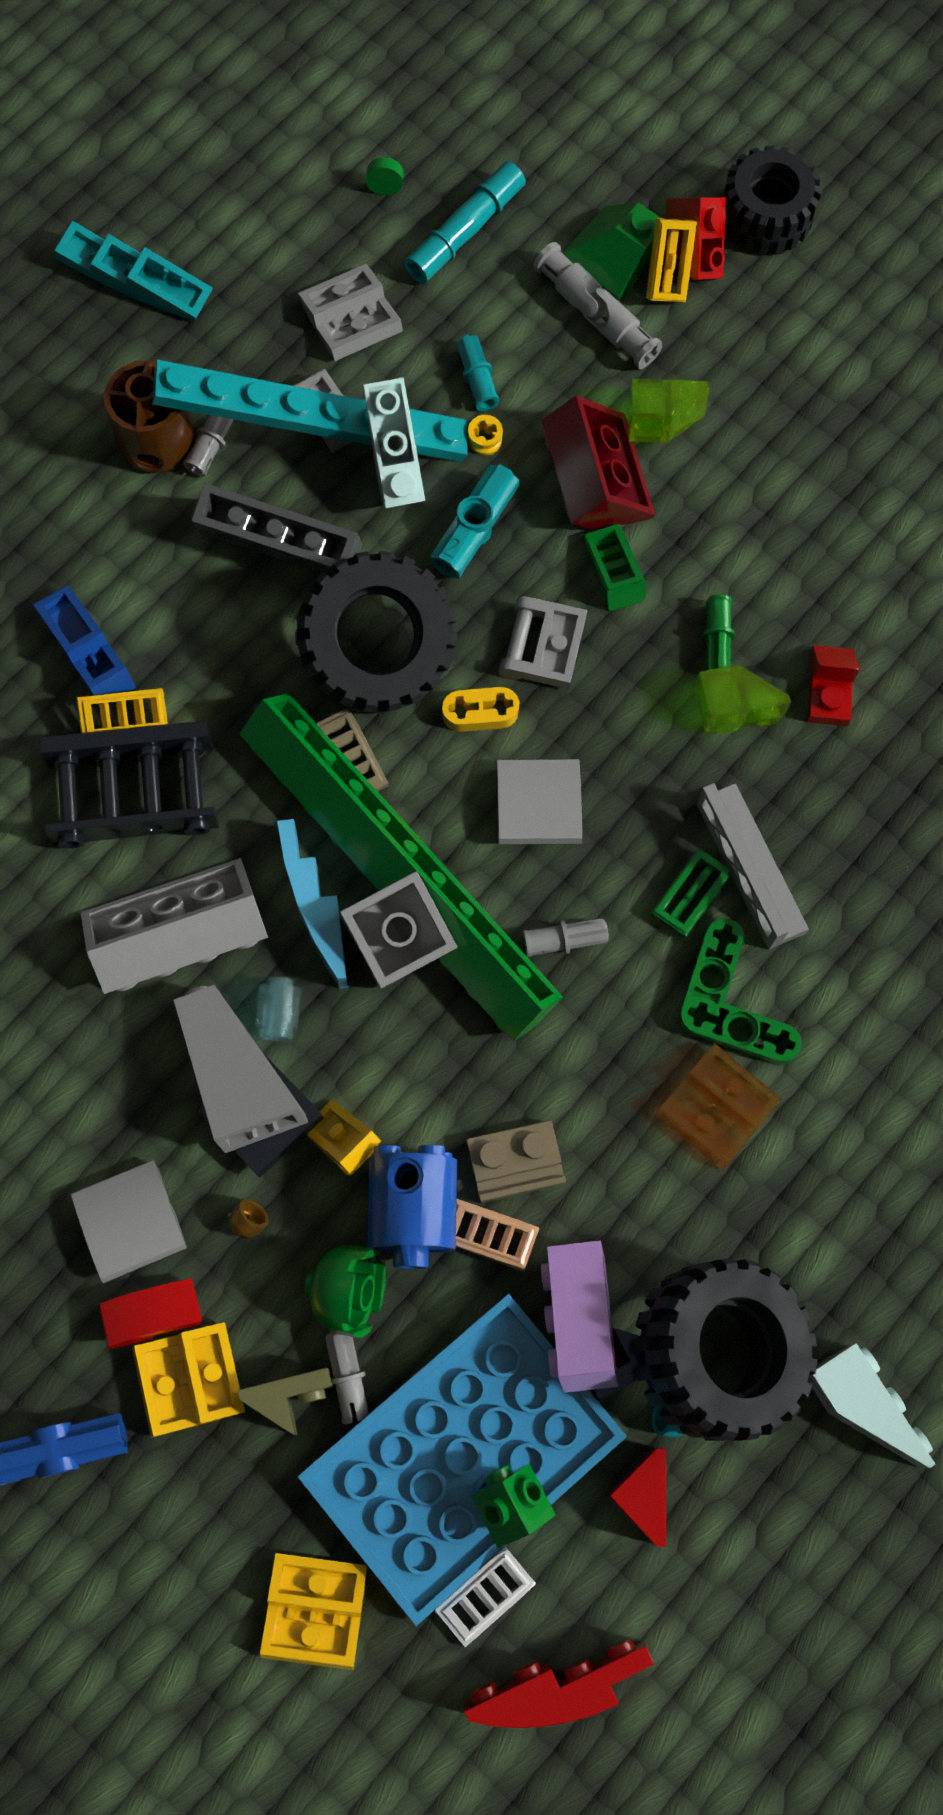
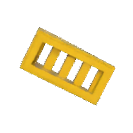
[76,688,168,733]

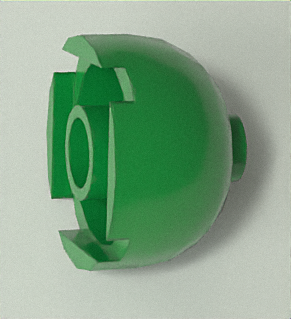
[304,1245,386,1338]

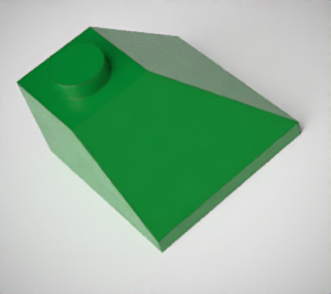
[562,202,668,301]

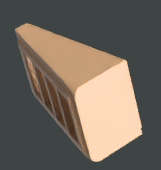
[456,1199,539,1272]

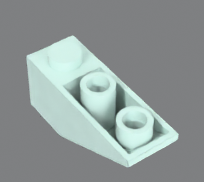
[363,377,425,508]
[808,1343,936,1468]

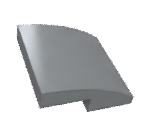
[298,264,403,362]
[497,759,582,844]
[71,1160,187,1283]

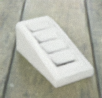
[435,1546,536,1647]

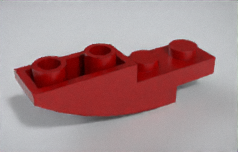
[464,1638,654,1728]

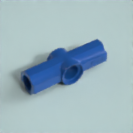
[0,1413,128,1486]

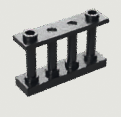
[40,720,220,849]

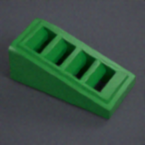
[582,523,646,611]

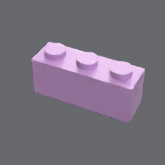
[541,1240,618,1393]

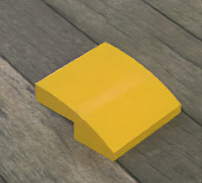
[132,1322,245,1438]
[260,1553,367,1670]

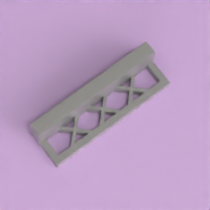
[696,783,809,950]

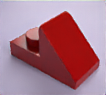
[807,645,859,726]

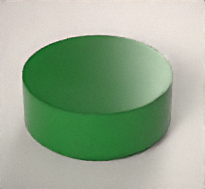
[366,157,404,196]

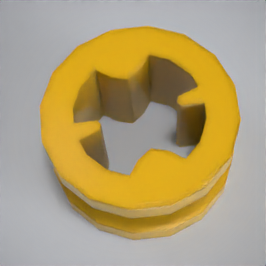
[468,415,503,456]

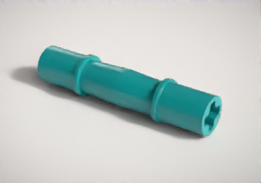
[404,161,526,284]

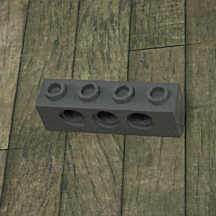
[192,483,363,573]

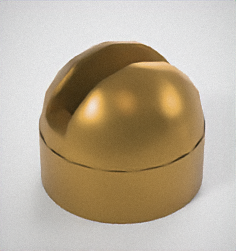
[229,1199,269,1239]

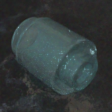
[255,977,302,1042]

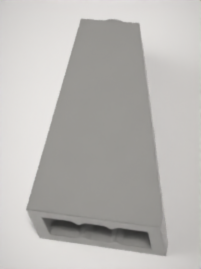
[174,985,308,1153]

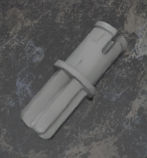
[183,415,233,477]
[523,919,609,957]
[325,1332,370,1424]

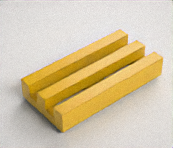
[646,218,697,302]

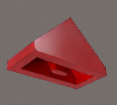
[606,1448,666,1547]

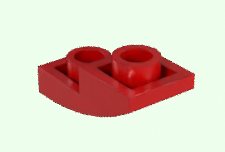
[98,1278,202,1350]

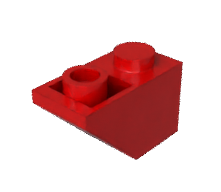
[666,197,726,280]

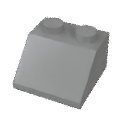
[340,871,458,989]

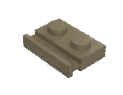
[467,1120,566,1203]

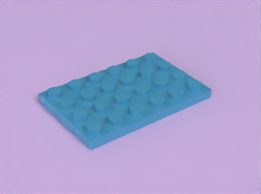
[298,1294,627,1626]

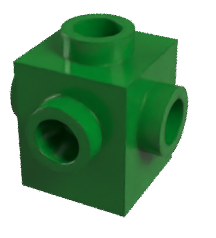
[471,1464,556,1548]

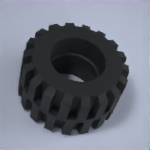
[723,145,822,255]

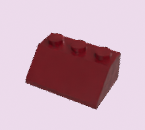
[542,395,656,531]

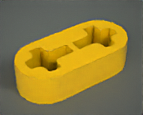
[442,687,520,732]

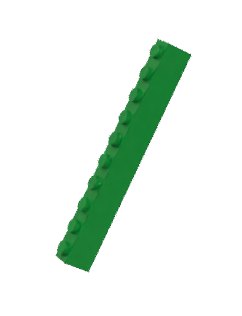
[239,693,563,1041]

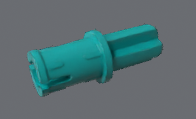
[457,334,500,411]

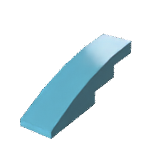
[277,819,348,989]

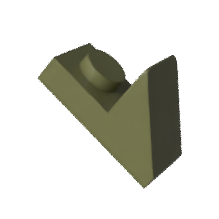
[238,1368,334,1435]

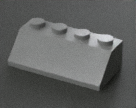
[80,858,268,994]

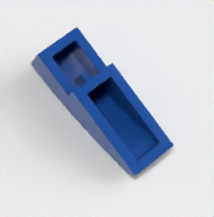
[33,585,136,705]

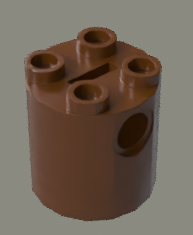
[104,360,195,473]

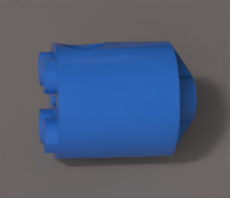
[367,1145,457,1269]

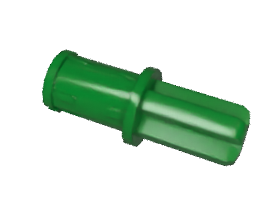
[703,594,735,676]

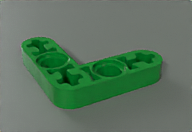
[679,918,802,1065]

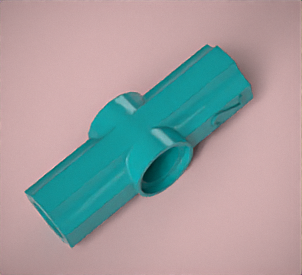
[429,464,519,579]

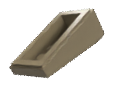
[316,708,389,791]

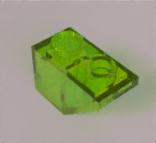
[628,379,710,443]
[694,665,791,734]

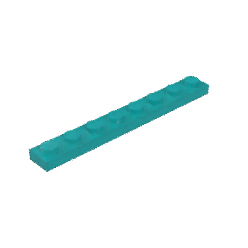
[152,360,467,462]

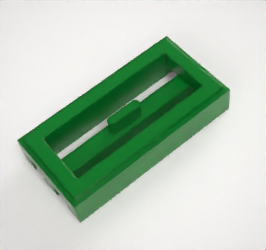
[650,848,733,940]

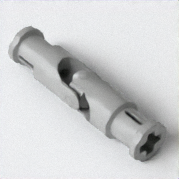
[533,242,662,369]

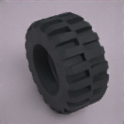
[295,551,457,714]
[633,1258,817,1441]

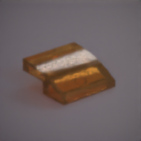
[655,1043,782,1171]

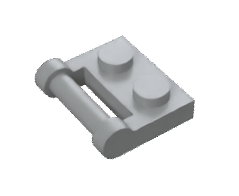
[498,596,588,689]

